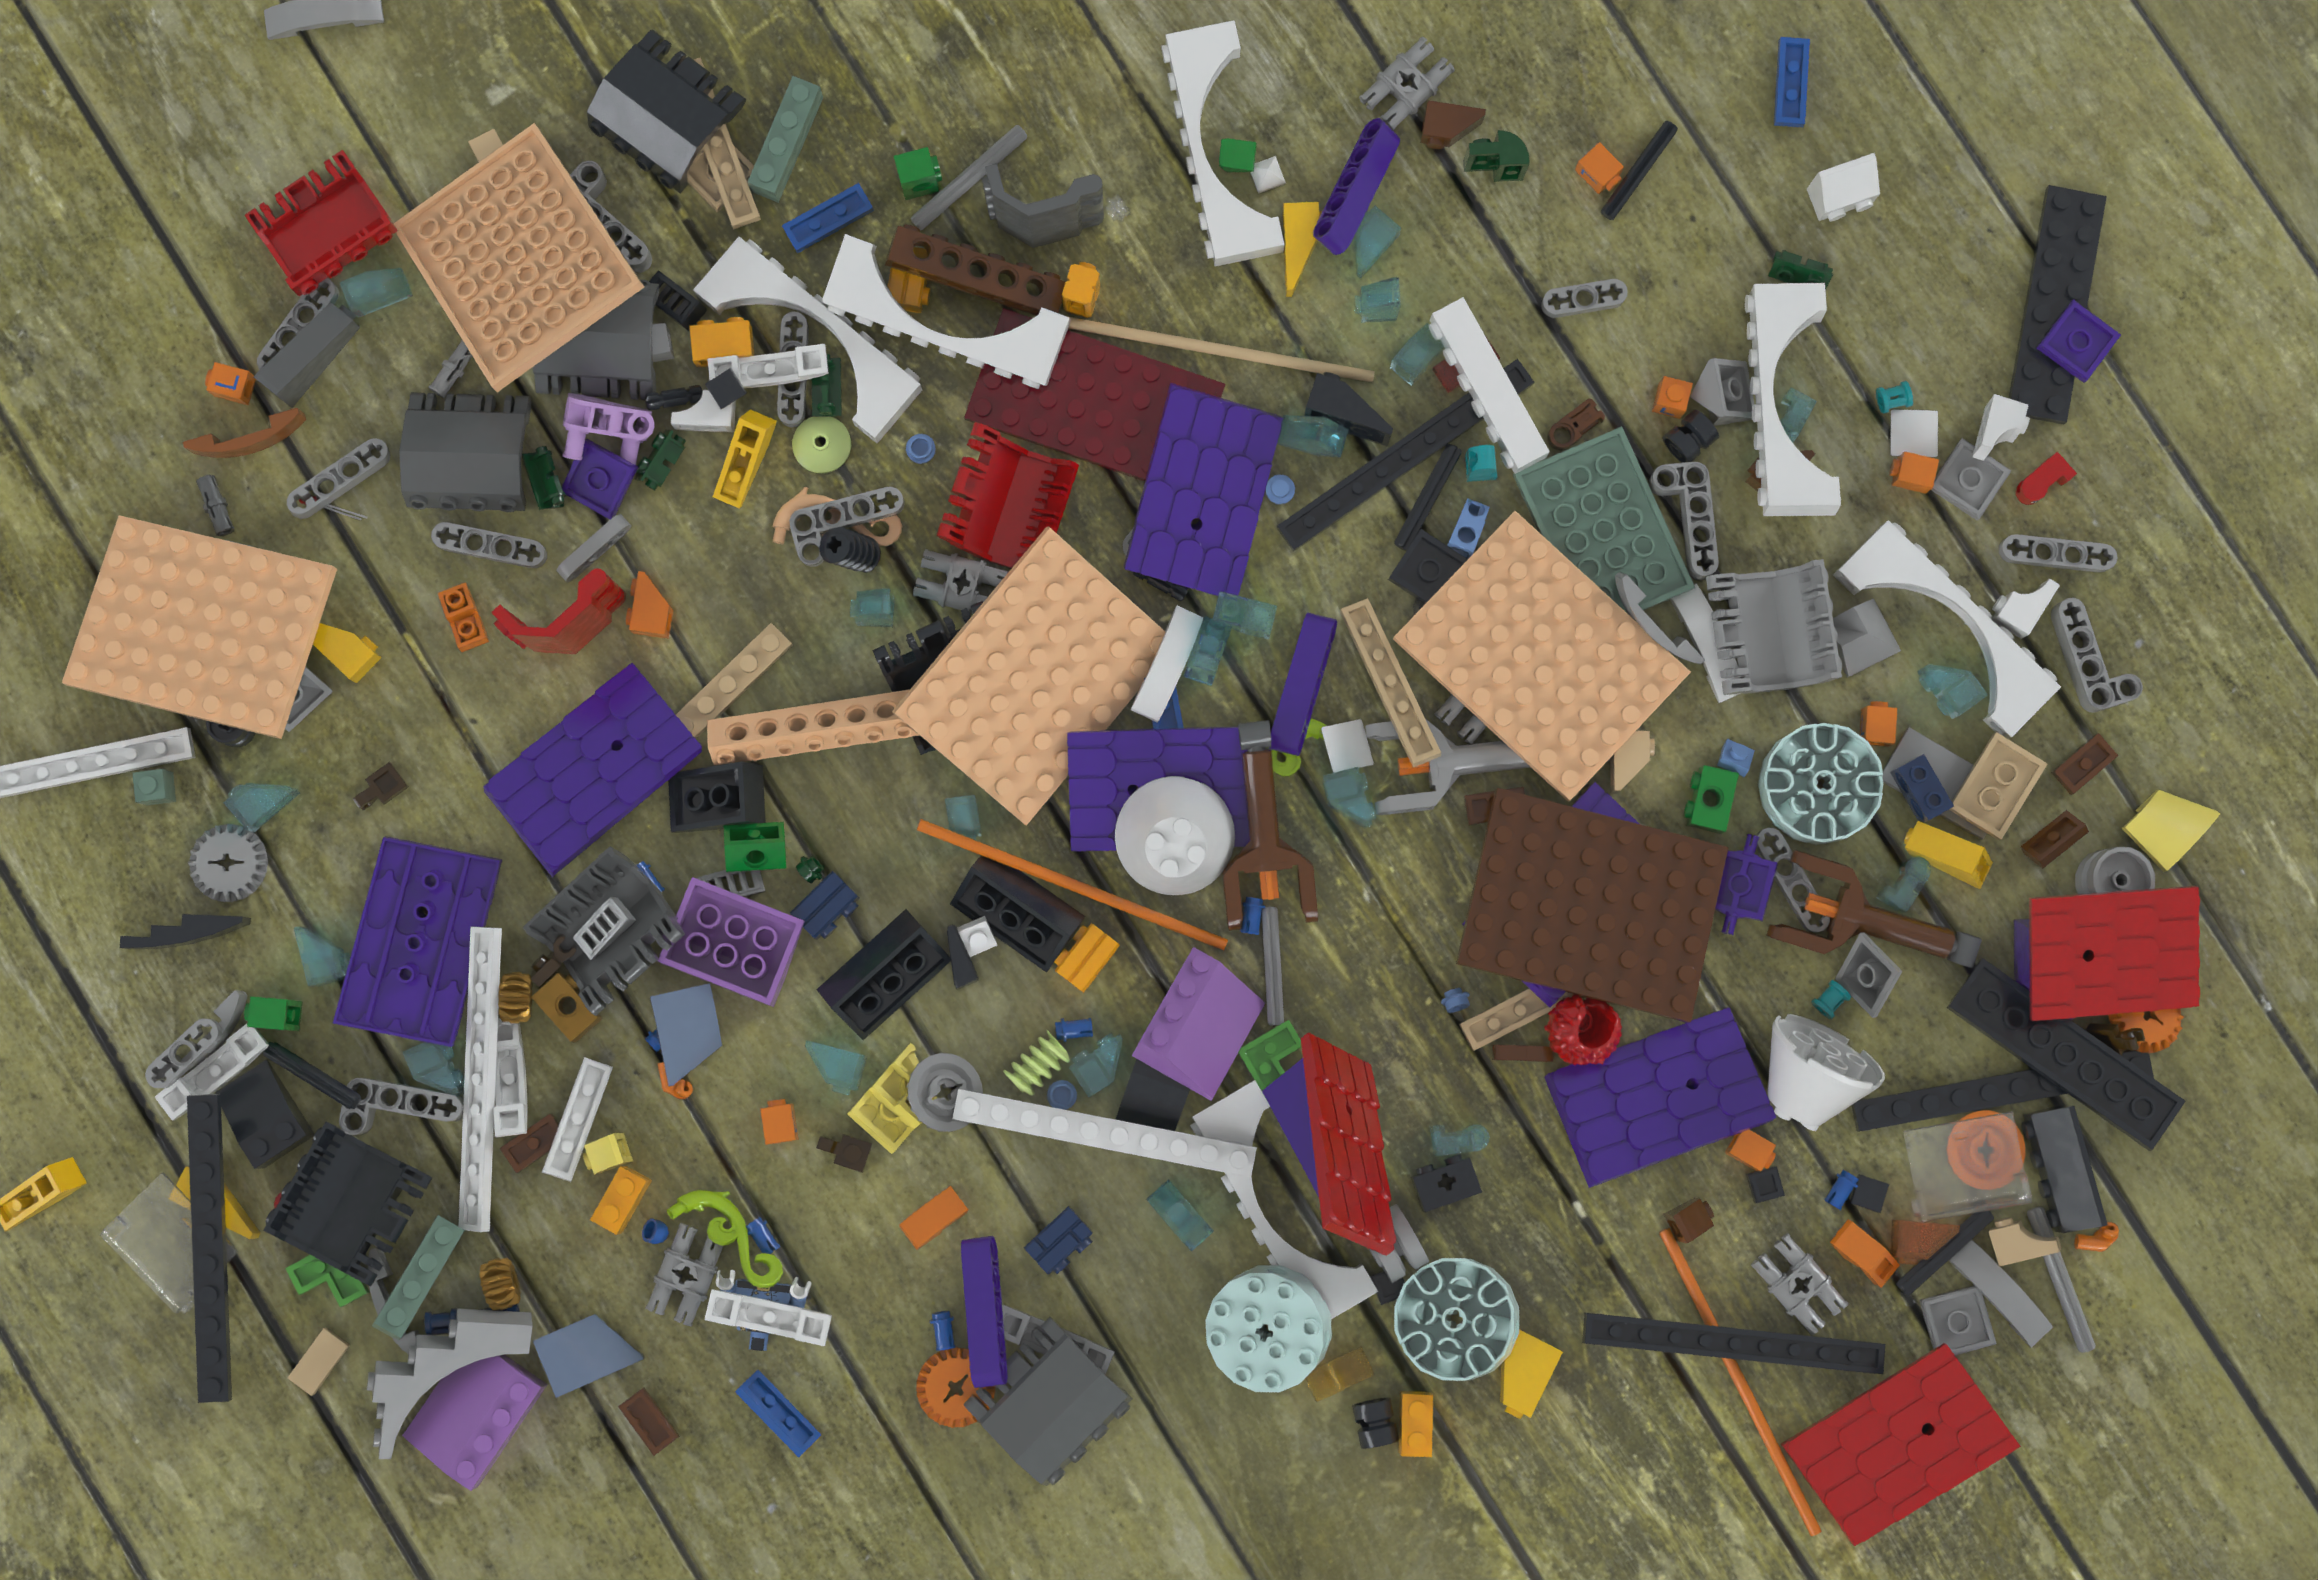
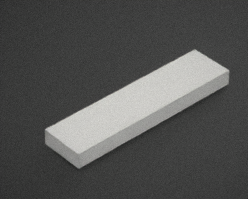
[542,1057,613,1182]

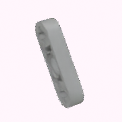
[1541,279,1627,318]
[556,514,631,582]
[145,1019,222,1088]

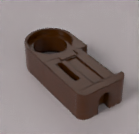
[1548,399,1605,451]
[1492,1045,1554,1062]

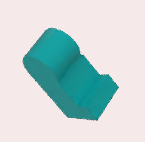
[1465,445,1497,482]

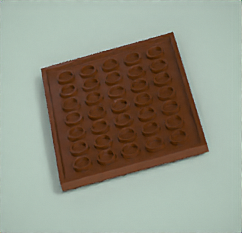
[1456,788,1728,1023]

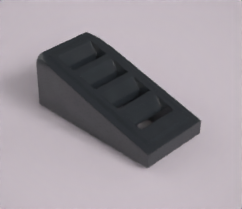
[649,270,707,331]
[947,924,979,990]

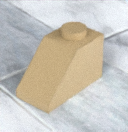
[1610,731,1655,793]

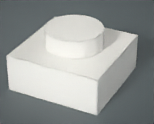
[957,916,998,957]

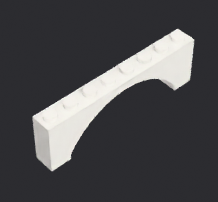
[1161,20,1285,267]
[821,234,1071,389]
[693,237,922,444]
[1745,283,1841,516]
[1833,520,2061,739]
[1190,1080,1378,1319]

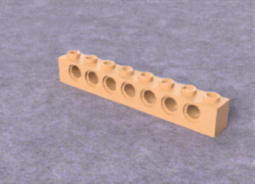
[707,690,919,766]

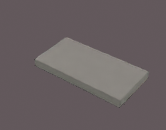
[1882,727,1987,840]

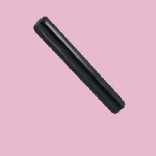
[1601,121,1678,220]
[1394,444,1462,551]
[263,1042,361,1109]
[1896,1206,1994,1296]

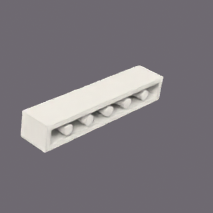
[1428,297,1550,474]

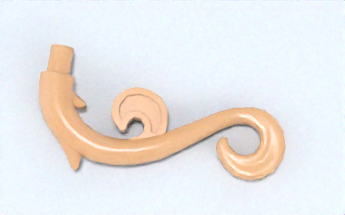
[772,487,902,546]

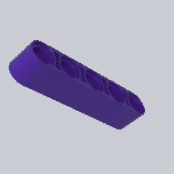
[1313,118,1400,255]
[1269,613,1337,756]
[961,1236,1008,1388]

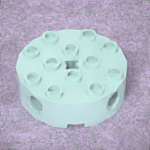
[1758,723,1884,845]
[1394,1258,1519,1381]
[1205,1265,1332,1392]

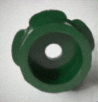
[796,856,823,884]

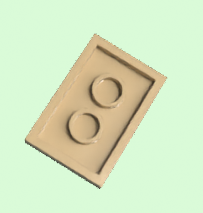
[1949,732,2048,840]

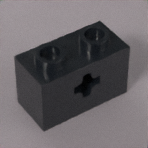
[1411,1154,1482,1212]

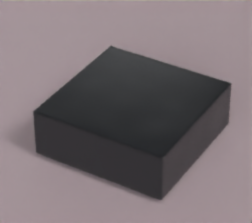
[705,368,747,409]
[1746,1166,1785,1203]
[1850,1174,1889,1213]
[1370,1271,1405,1305]

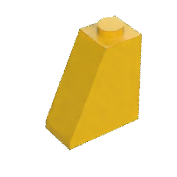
[1904,821,1993,889]
[1500,1329,1563,1419]

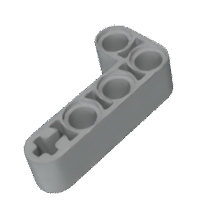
[570,161,652,273]
[1649,462,1719,581]
[790,487,905,567]
[2051,598,2143,713]
[339,1078,464,1135]

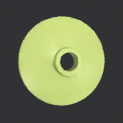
[792,416,851,474]

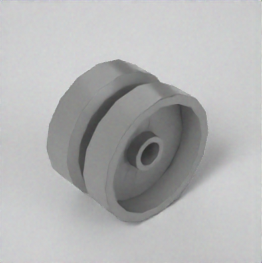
[2075,847,2155,894]
[1368,1204,1429,1283]

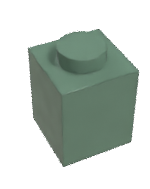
[132,769,176,806]

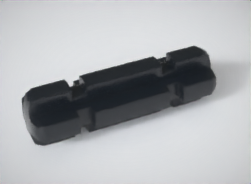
[645,385,703,411]
[1133,572,1189,601]

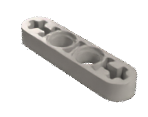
[257,278,339,370]
[777,311,809,428]
[287,438,390,519]
[431,522,547,568]
[1999,534,2118,572]
[1756,828,1830,933]

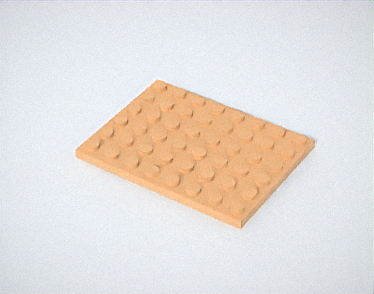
[394,123,644,392]
[1393,511,1691,802]
[62,515,337,739]
[892,527,1166,826]

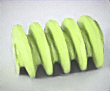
[1003,1030,1070,1096]

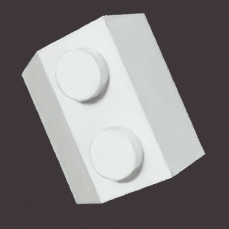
[1807,153,1880,222]

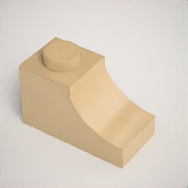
[1989,1217,2062,1266]

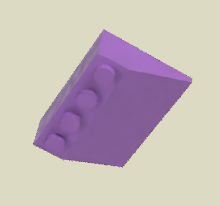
[658,877,805,1007]
[1132,947,1265,1101]
[402,1355,548,1491]

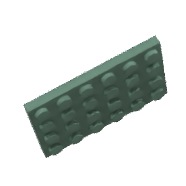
[1513,426,1695,614]

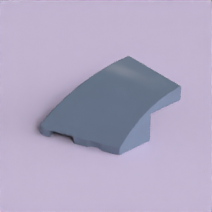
[650,983,722,1087]
[533,1314,644,1398]

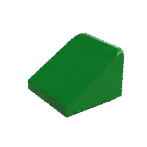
[1219,138,1257,173]

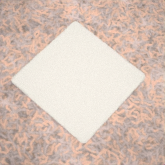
[1891,409,1938,457]
[1321,719,1374,773]

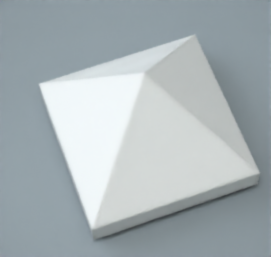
[1250,156,1286,194]

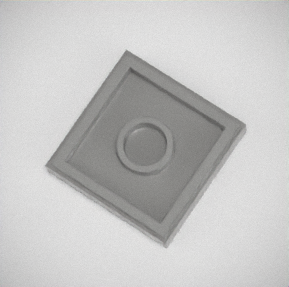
[1931,438,2011,520]
[1919,1285,1997,1355]

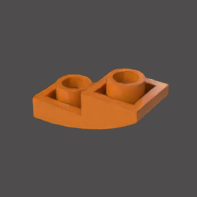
[438,582,489,652]
[899,1186,969,1250]

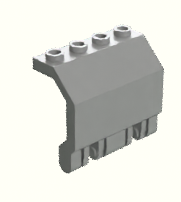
[1706,559,1842,695]

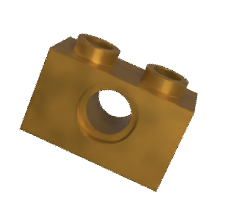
[531,973,603,1043]

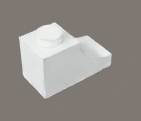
[671,390,736,432]
[1972,394,2030,461]
[1991,579,2060,639]

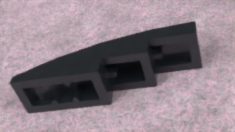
[119,914,251,950]

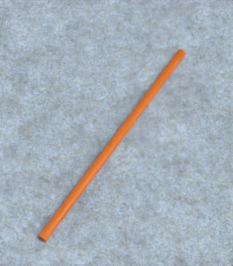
[916,819,1228,951]
[1659,1227,1822,1536]

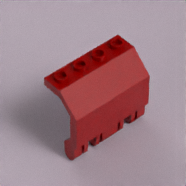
[245,150,398,296]
[936,422,1079,569]
[491,568,626,654]

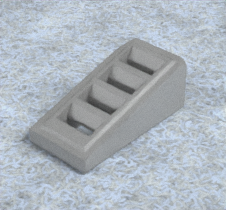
[698,870,766,897]
[573,897,636,960]

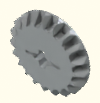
[188,824,268,902]
[906,1053,983,1132]

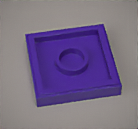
[2037,300,2121,383]
[562,439,638,520]

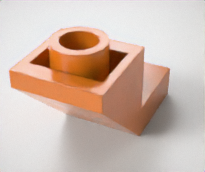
[1830,1219,1900,1288]

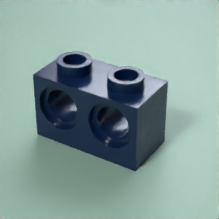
[1890,754,1954,823]

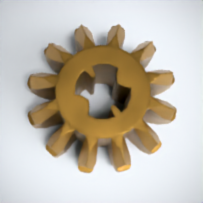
[498,972,533,1024]
[479,1258,521,1310]

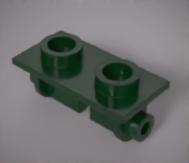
[1768,250,1833,290]
[811,354,842,417]
[635,430,686,491]
[522,446,566,510]

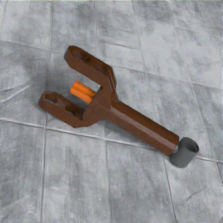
[1222,720,1318,931]
[1766,850,1982,968]

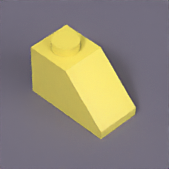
[583,1133,633,1174]

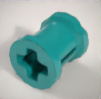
[1876,381,1913,414]
[1811,980,1851,1020]

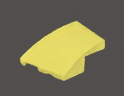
[2122,790,2220,872]
[847,1043,937,1154]

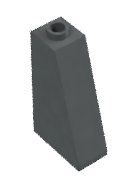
[254,302,360,408]

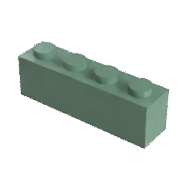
[747,76,823,203]
[372,1215,465,1341]

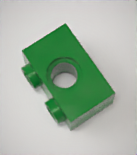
[893,147,943,201]
[1683,765,1739,834]
[723,822,786,872]
[244,996,303,1031]

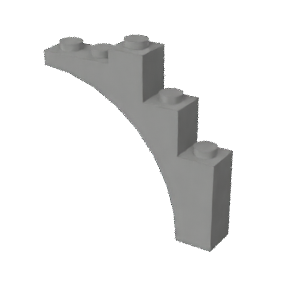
[367,1308,533,1459]

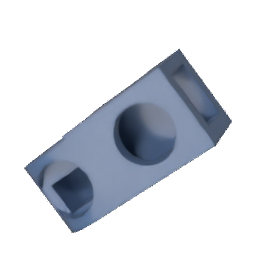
[1447,498,1490,559]

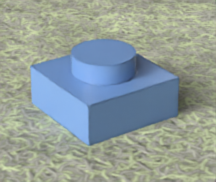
[1717,739,1755,777]

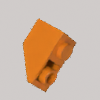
[626,571,673,639]

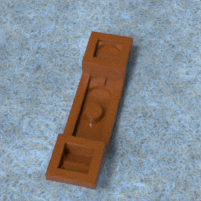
[183,408,306,458]

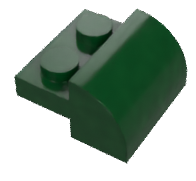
[1463,130,1530,182]

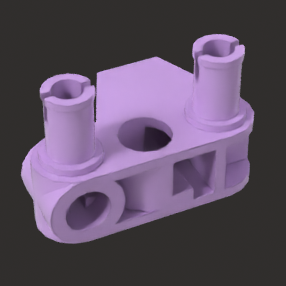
[563,393,654,466]

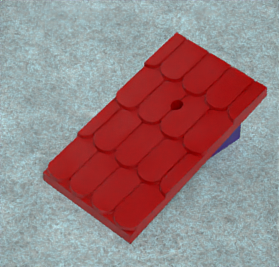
[2014,886,2200,1021]
[1262,1032,1396,1256]
[1780,1343,2021,1546]

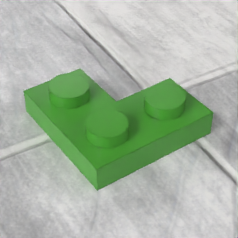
[1238,1020,1301,1095]
[285,1255,370,1307]

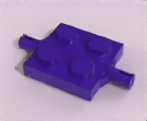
[1715,834,1778,935]

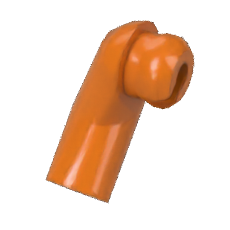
[657,1062,693,1099]
[2074,1222,2119,1252]

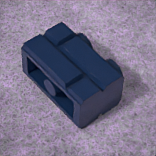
[790,871,860,940]
[1024,1206,1093,1274]

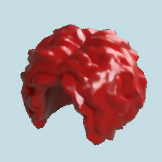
[1544,994,1623,1066]

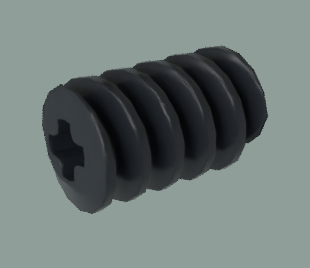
[819,527,881,573]

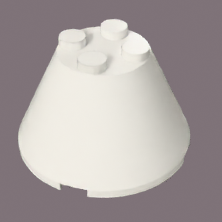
[1115,776,1235,895]
[1768,1014,1885,1131]

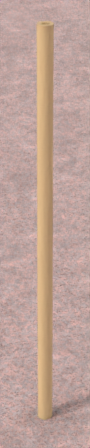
[1066,316,1375,383]

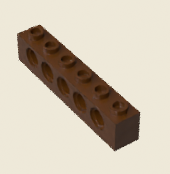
[885,224,1065,316]

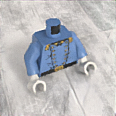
[716,1270,812,1351]

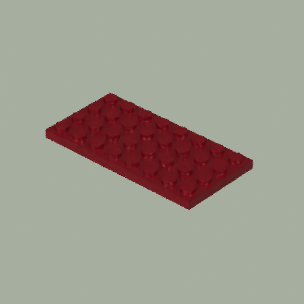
[964,308,1226,481]

